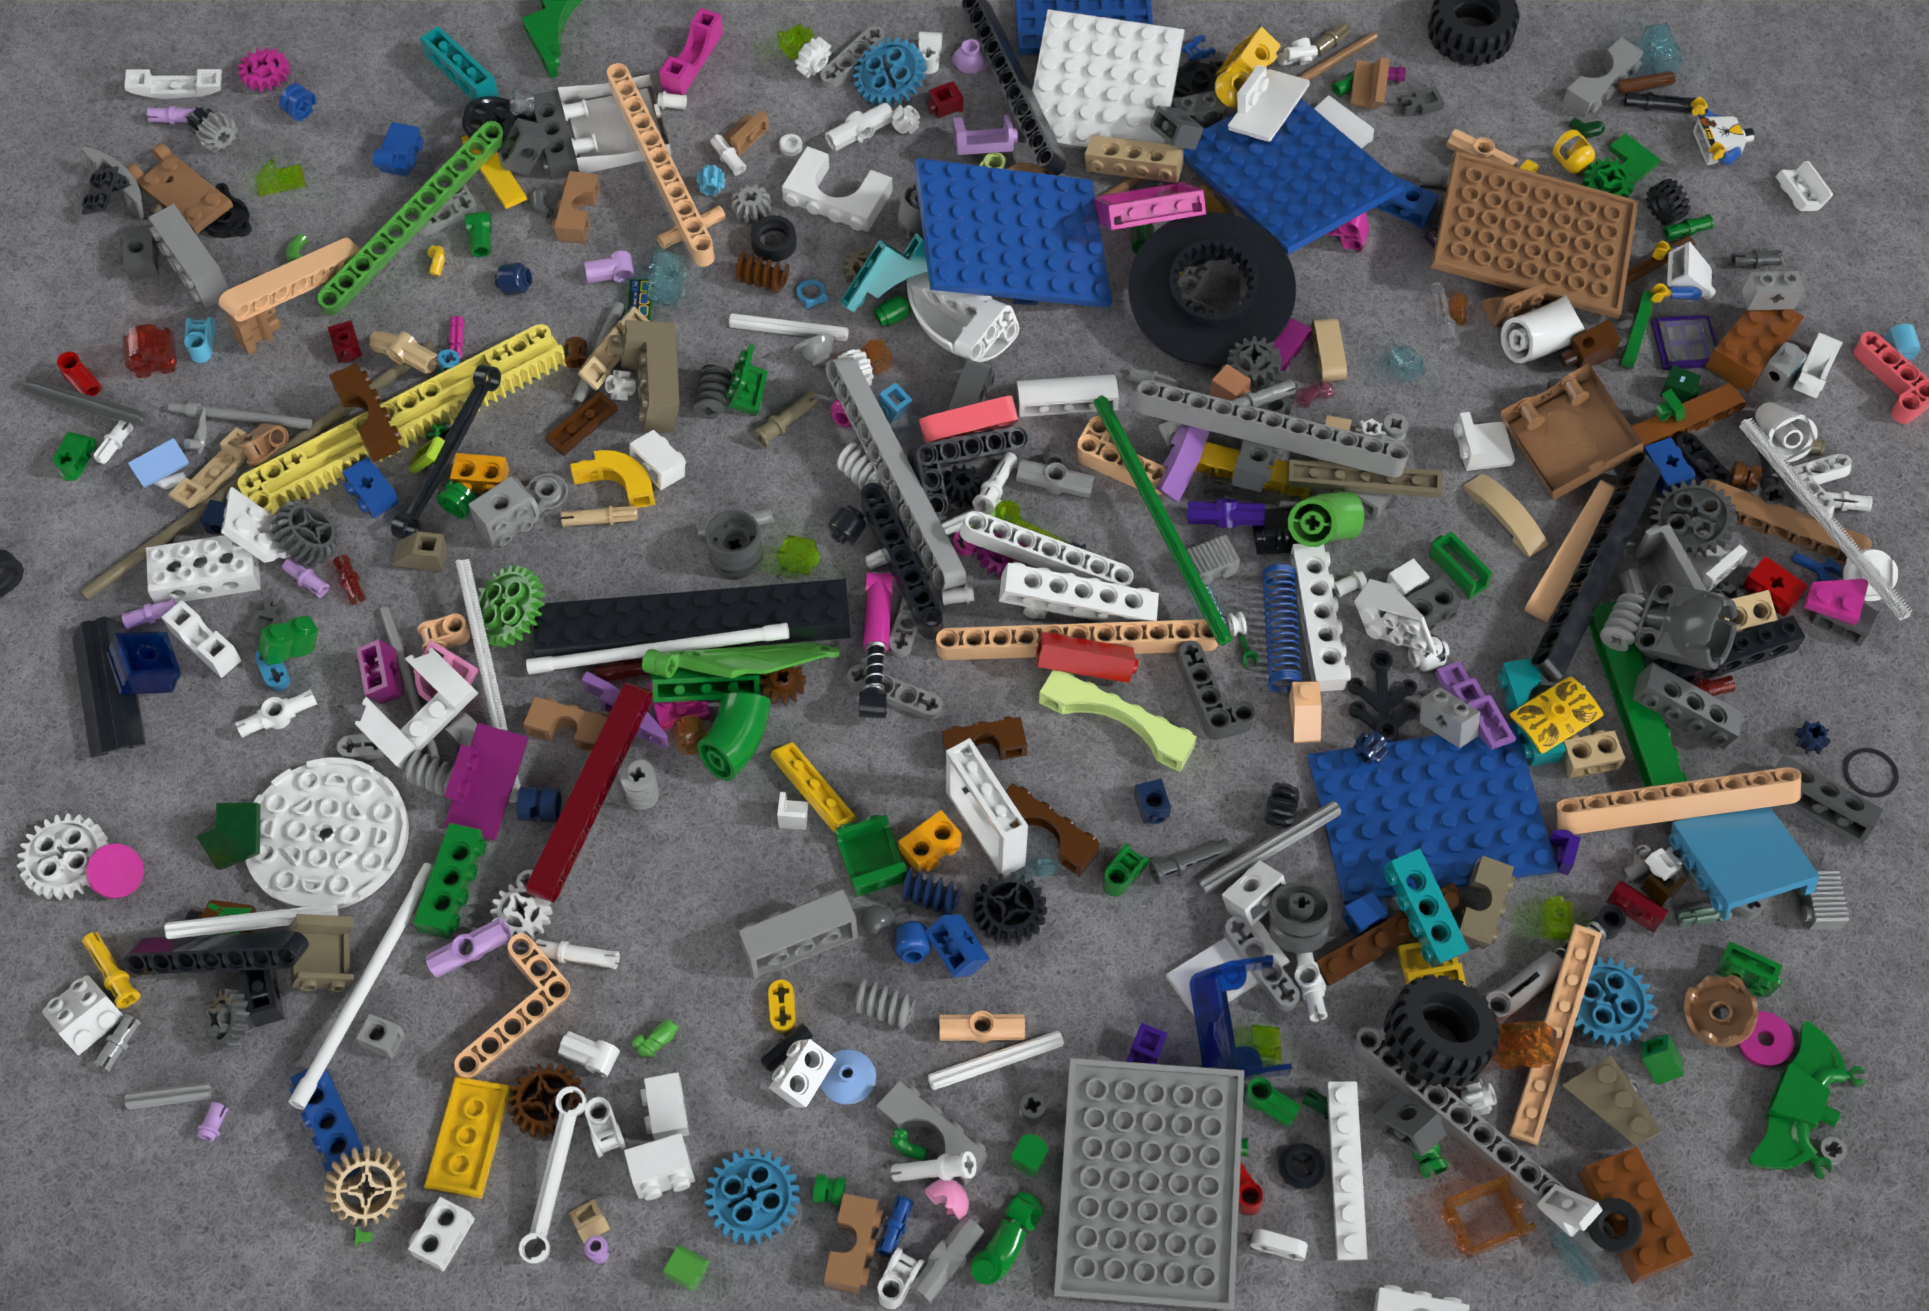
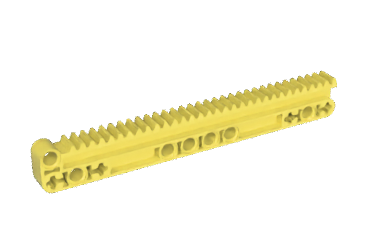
[237,324,567,516]

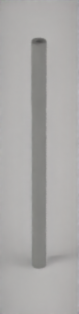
[379,607,441,762]

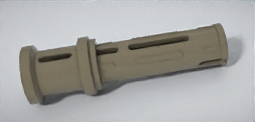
[752,390,820,448]

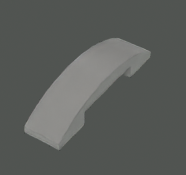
[81,147,145,220]

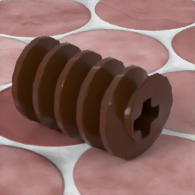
[736,252,790,293]

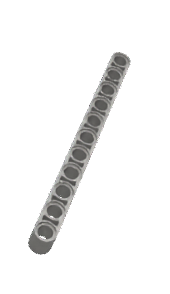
[825,357,966,590]
[1134,380,1409,477]
[1353,1026,1614,1253]

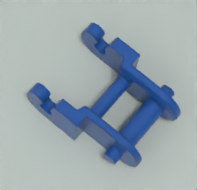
[1181,34,1216,62]

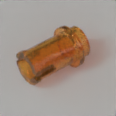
[1449,293,1469,326]

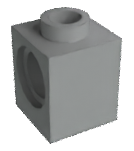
[356,1014,405,1059]

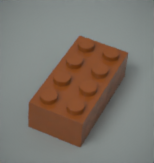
[1705,309,1804,393]
[1578,1146,1693,1284]

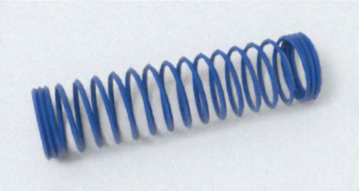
[1262,564,1302,693]

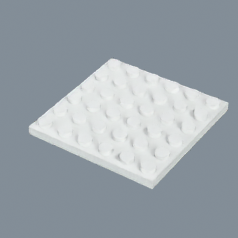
[1024,9,1184,150]

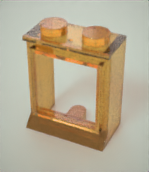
[1441,1173,1536,1260]

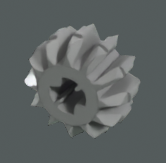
[196,111,238,153]
[731,184,771,224]

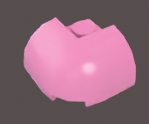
[413,641,480,702]

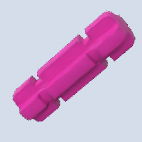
[448,316,464,360]

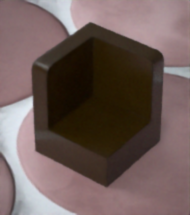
[1640,874,1686,906]

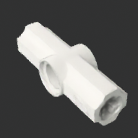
[825,103,894,151]

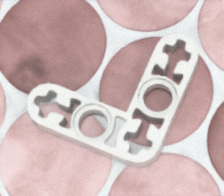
[1783,454,1852,517]

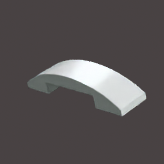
[124,69,222,99]

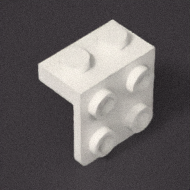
[1453,412,1515,471]
[42,975,123,1056]

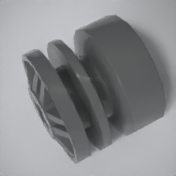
[706,510,764,579]

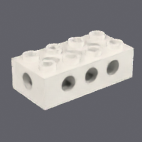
[146,535,261,604]

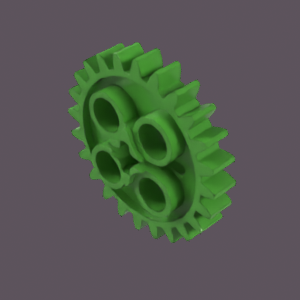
[477,565,545,648]

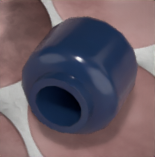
[494,262,533,295]

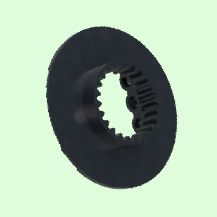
[1128,212,1296,365]

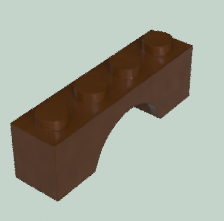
[329,363,402,463]
[1005,783,1100,877]

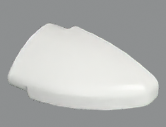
[907,272,1019,362]

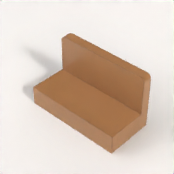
[1350,57,1390,110]
[723,110,769,157]

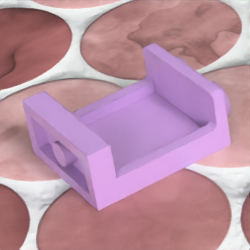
[953,115,1018,155]

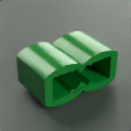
[258,616,319,664]

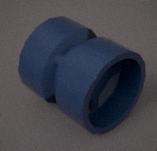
[517,786,562,823]

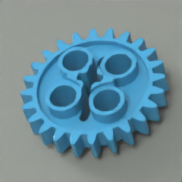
[853,37,927,108]
[1573,957,1655,1048]
[705,1148,800,1246]

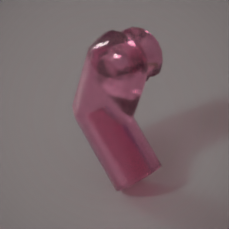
[1299,381,1336,408]

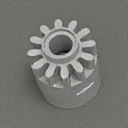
[896,182,923,239]

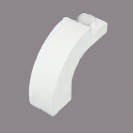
[1793,332,1843,398]

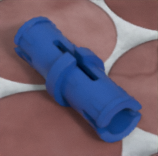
[876,1195,914,1258]

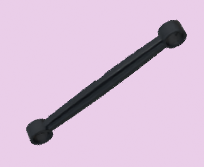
[391,364,501,539]

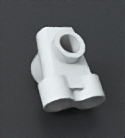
[1277,38,1318,66]

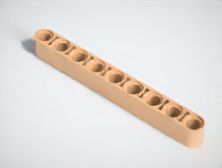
[1557,767,1801,834]

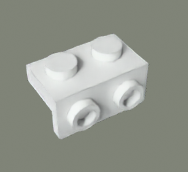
[1775,161,1833,211]

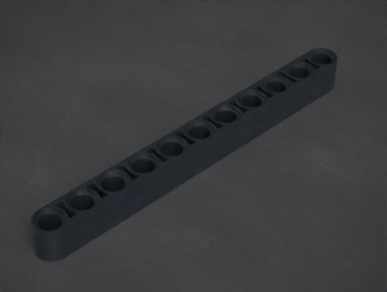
[962,0,1067,175]
[1531,452,1661,682]

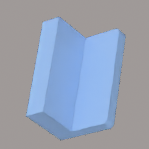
[128,438,189,488]

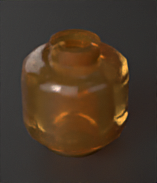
[671,715,707,755]

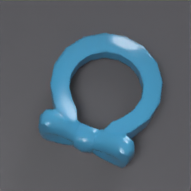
[796,279,829,309]

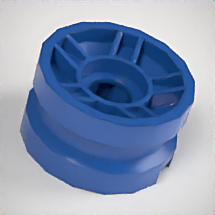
[279,83,317,121]

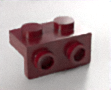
[1606,881,1668,933]

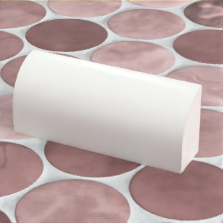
[1016,374,1119,417]

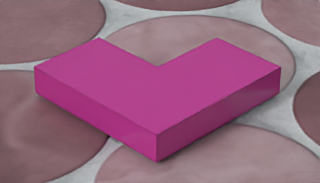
[648,681,711,730]

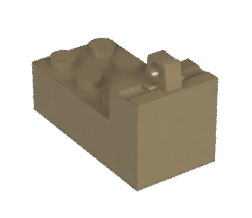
[608,320,679,433]

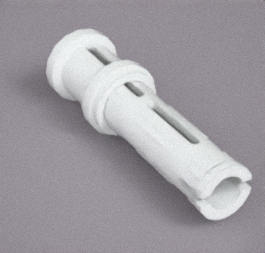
[973,452,1017,514]
[891,1151,976,1182]

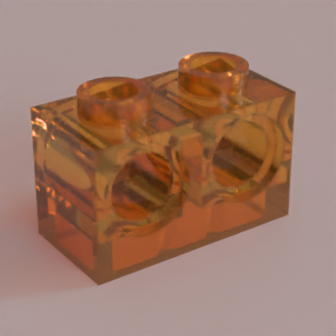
[1491,1020,1557,1070]

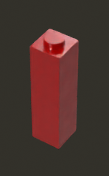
[1036,631,1139,683]

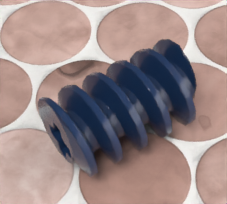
[902,867,964,915]

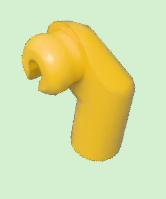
[428,245,445,277]

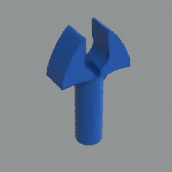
[1791,552,1842,582]

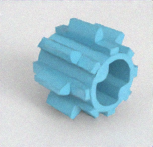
[696,165,725,196]

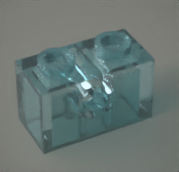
[1640,23,1684,74]
[646,248,688,307]

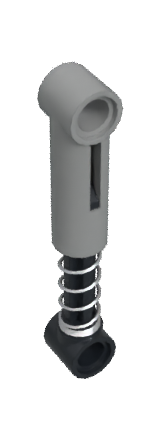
[1486,904,1626,1025]

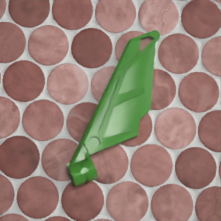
[642,642,840,678]

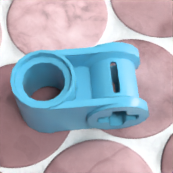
[184,317,216,363]

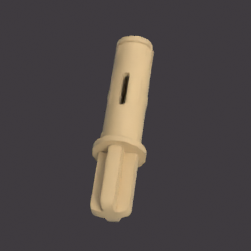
[561,505,638,527]

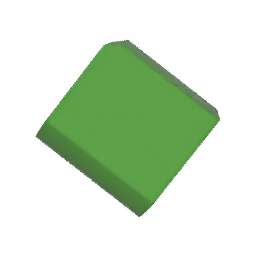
[663,1245,709,1291]

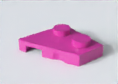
[1804,578,1869,625]

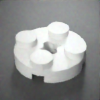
[1843,549,1898,601]

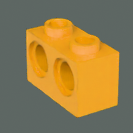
[450,453,509,494]
[898,810,962,873]

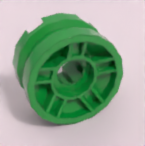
[436,480,477,519]

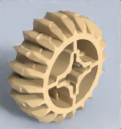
[324,1145,406,1226]

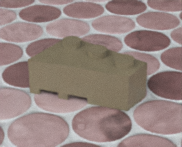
[1562,1055,1663,1147]

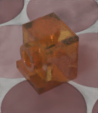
[860,338,892,376]

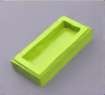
[408,436,445,474]

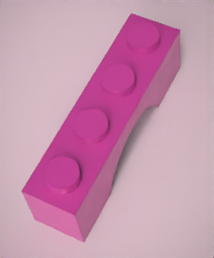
[659,8,723,95]

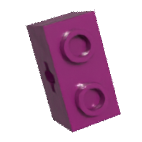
[356,639,404,704]

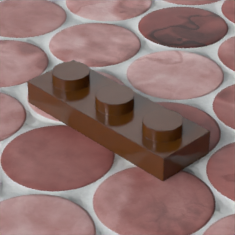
[545,391,618,457]

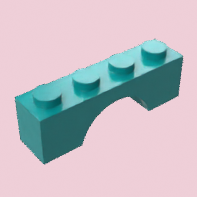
[1497,658,1566,767]

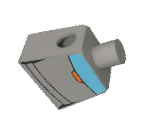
[1754,342,1807,401]

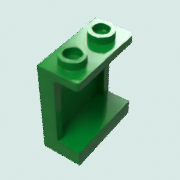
[835,814,907,897]

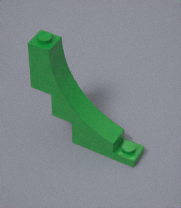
[522,0,583,79]

